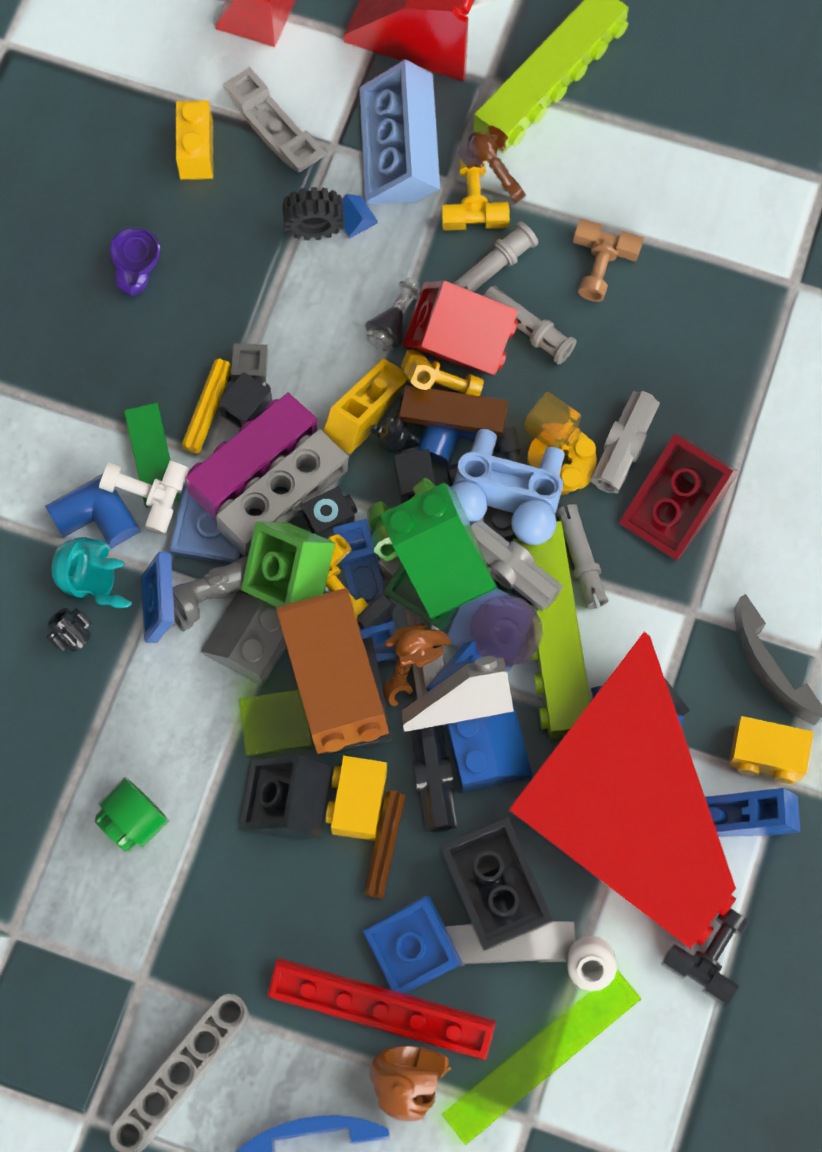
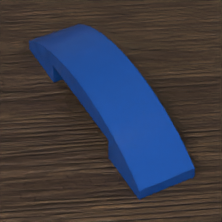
[332,519,398,662]
[236,1115,390,1152]

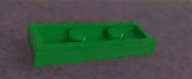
[124,403,180,508]

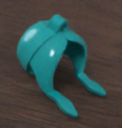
[51,537,132,608]

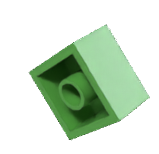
[241,521,335,607]

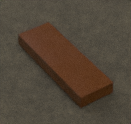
[399,385,508,437]

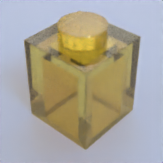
[525,391,581,449]

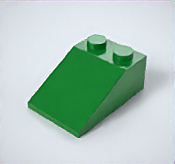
[380,483,497,619]

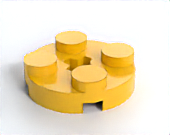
[527,425,597,495]

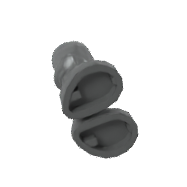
[173,555,248,631]

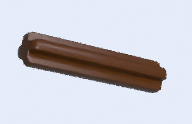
[364,790,405,899]

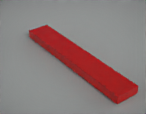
[267,958,496,1060]

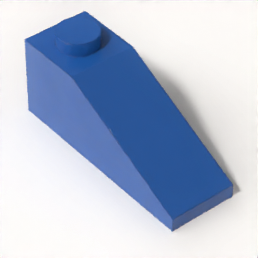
[705,788,800,837]

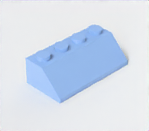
[360,60,440,204]

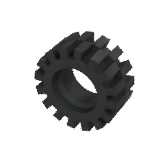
[282,187,344,241]

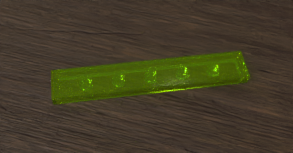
[441,969,642,1146]

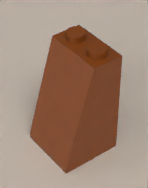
[276,588,389,754]

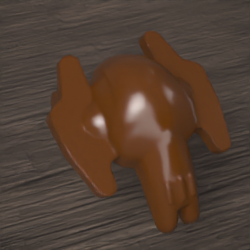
[458,125,526,204]

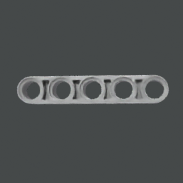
[110,994,249,1152]

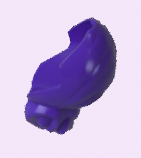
[110,228,161,295]

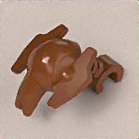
[383,623,451,706]

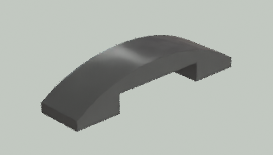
[734,594,822,726]

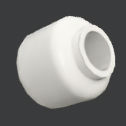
[567,936,617,991]

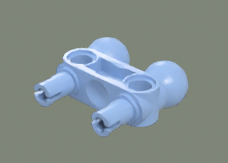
[450,429,564,545]

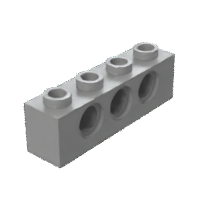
[216,429,349,556]

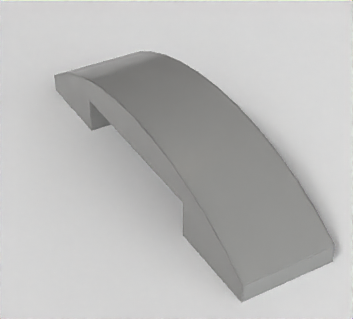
[223,67,326,173]
[445,921,575,966]

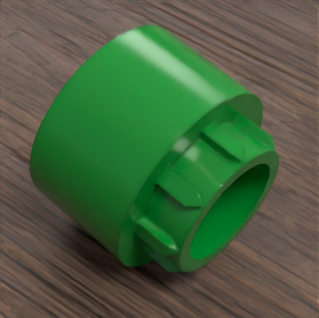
[94,777,170,852]

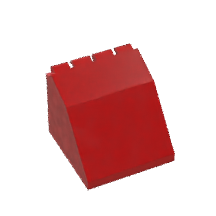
[344,0,474,82]

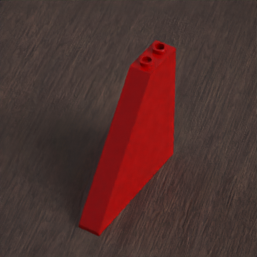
[509,631,736,949]

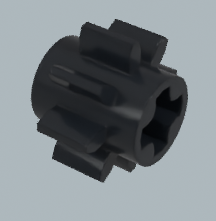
[46,608,92,652]

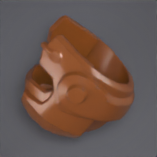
[369,1046,451,1121]

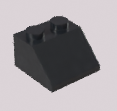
[239,755,332,839]

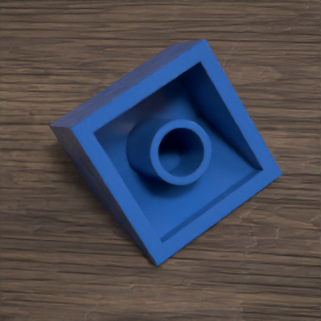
[445,707,533,793]

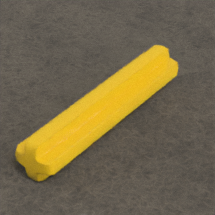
[182,359,232,454]

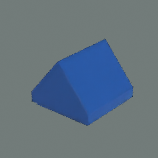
[342,194,378,239]

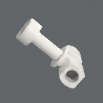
[99,461,190,536]

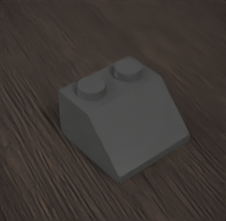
[201,592,287,687]

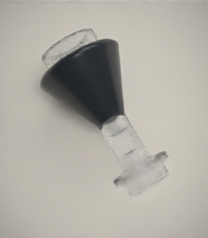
[365,278,422,351]

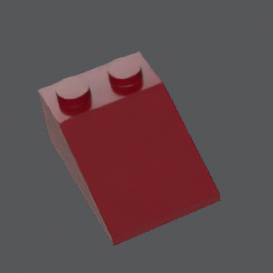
[619,434,740,561]

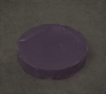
[470,595,543,667]

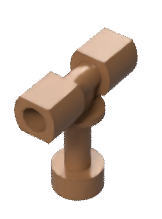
[573,218,644,302]

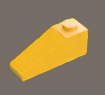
[323,358,410,455]

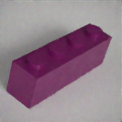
[185,392,317,520]

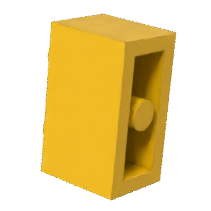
[176,100,213,180]
[728,716,814,784]
[326,756,387,841]

